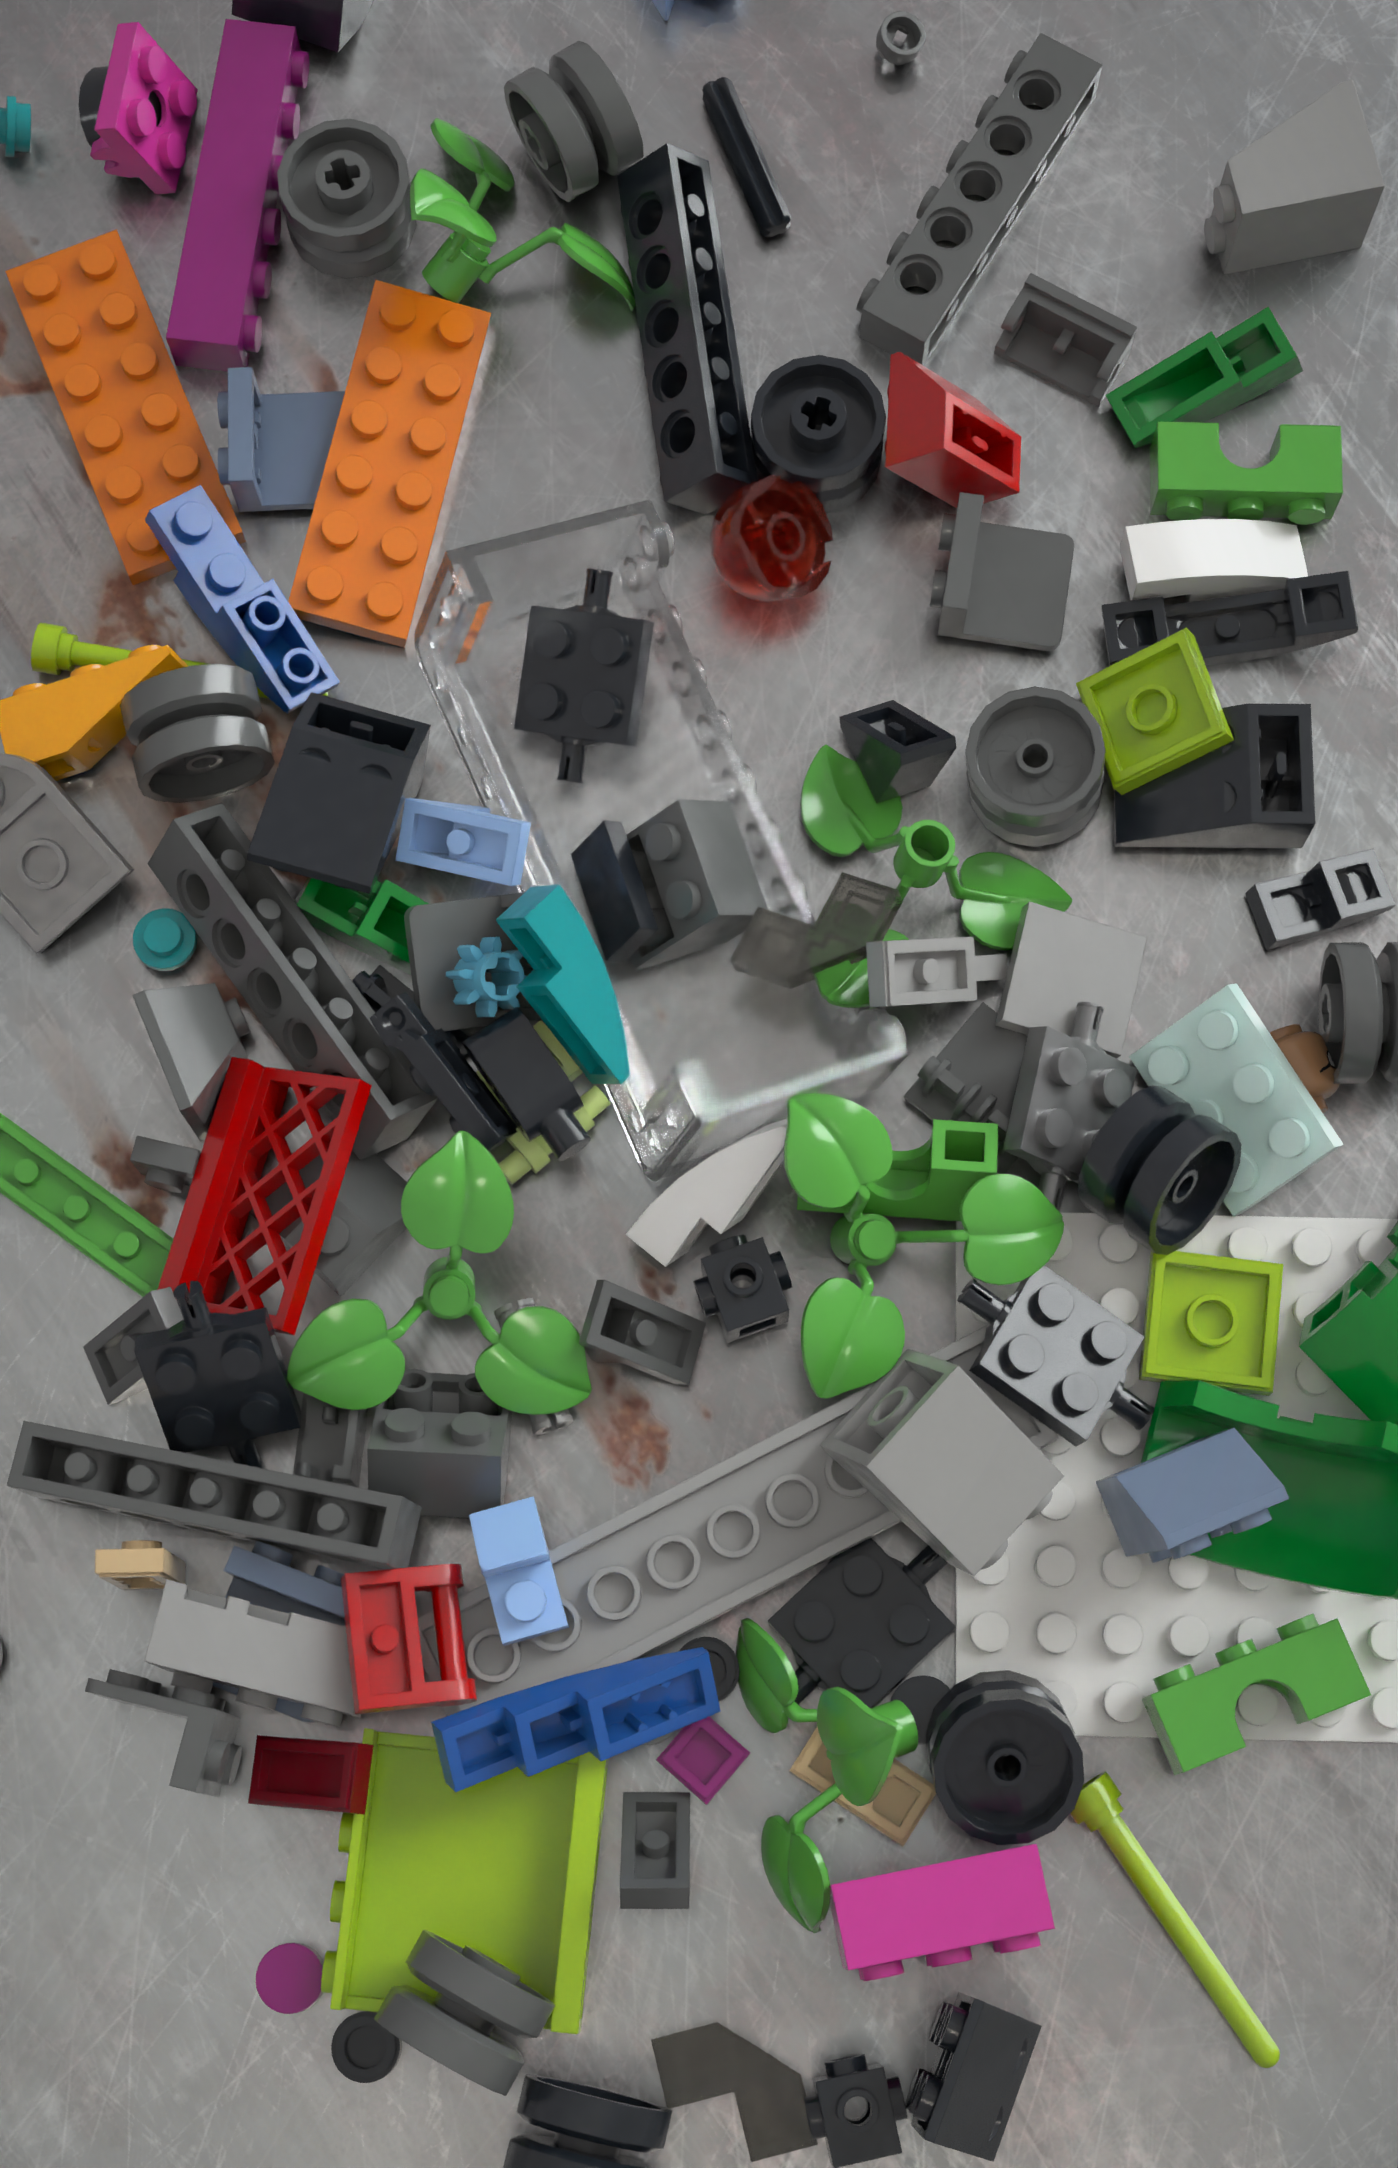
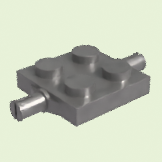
[1003,1002,1137,1212]

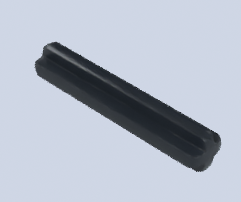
[702,77,791,238]

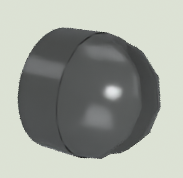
[876,11,926,66]

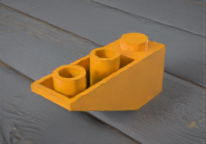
[0,645,188,781]

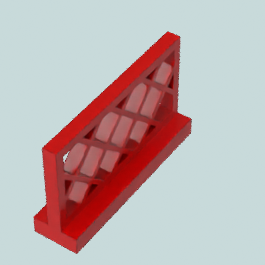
[157,1057,372,1336]

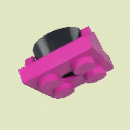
[79,22,198,194]

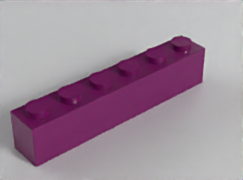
[166,19,310,372]

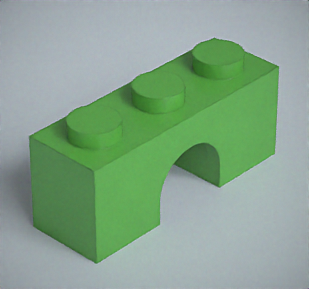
[1150,422,1343,525]
[797,1119,998,1221]
[1142,1613,1371,1775]

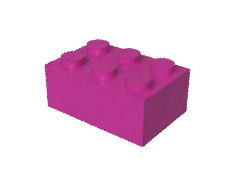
[830,1843,1055,1981]

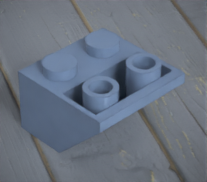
[1096,1428,1289,1563]

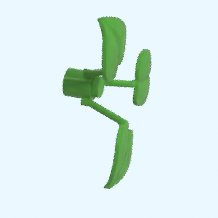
[410,118,636,311]
[800,745,1072,1008]
[784,1093,1064,1399]
[287,1130,592,1415]
[736,1618,918,1933]

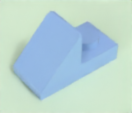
[395,798,531,886]
[469,1496,569,1646]

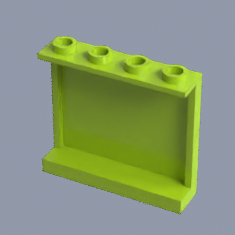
[321,1728,609,2034]

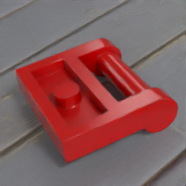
[341,1564,477,1714]

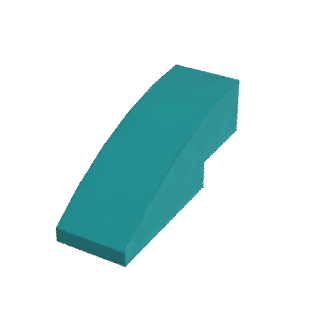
[496,884,630,1084]

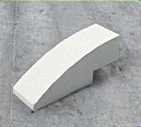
[1120,519,1308,602]
[625,1119,787,1267]

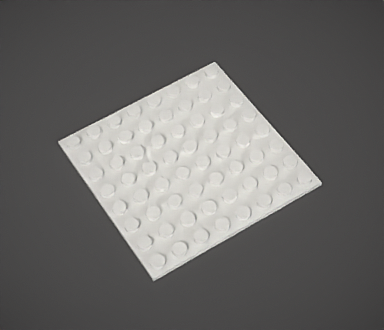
[955,1212,1398,1743]

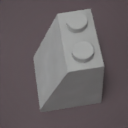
[1204,80,1385,275]
[820,1348,1064,1576]

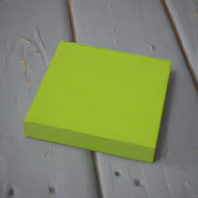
[1076,627,1234,795]
[1139,1251,1283,1396]

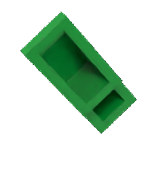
[1105,307,1303,448]
[294,877,429,975]

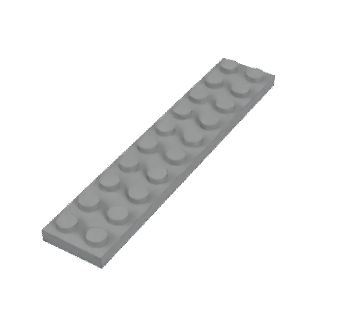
[418,1325,1059,1716]

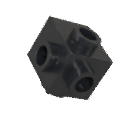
[693,1235,792,1343]
[803,2054,907,2168]

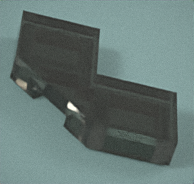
[730,872,903,989]
[651,2022,818,2162]

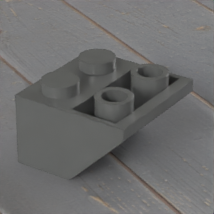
[626,799,770,969]
[367,1369,512,1518]

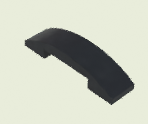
[1101,571,1358,666]

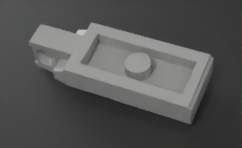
[866,937,1007,1007]

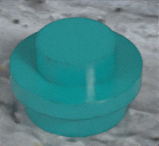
[0,96,31,157]
[133,908,197,971]

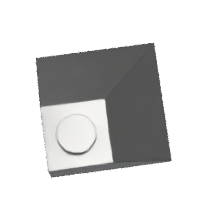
[132,983,251,1142]
[249,1150,407,1296]

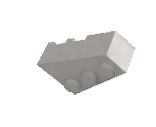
[144,1579,361,1727]

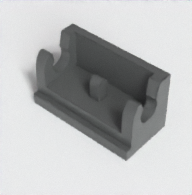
[994,273,1137,407]
[293,1393,368,1488]

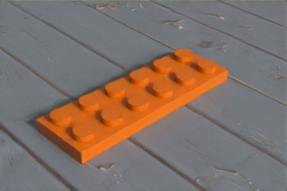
[5,229,246,585]
[288,279,491,648]

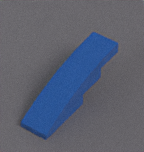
[431,1647,721,1792]

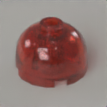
[709,475,833,602]

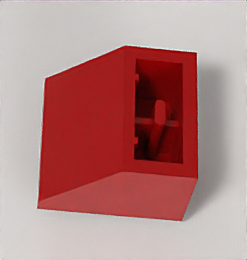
[885,352,1021,508]

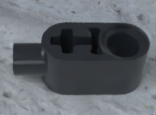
[462,1007,591,1161]

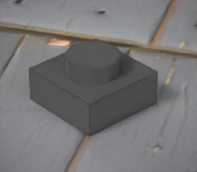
[130,1136,201,1193]

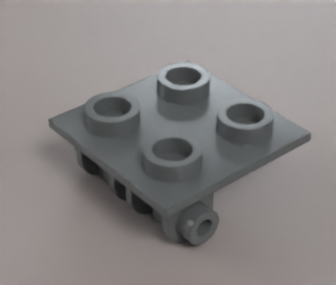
[903,1002,1027,1174]

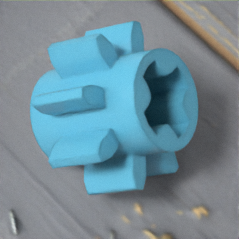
[446,937,527,1017]

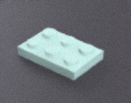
[1129,983,1344,1217]

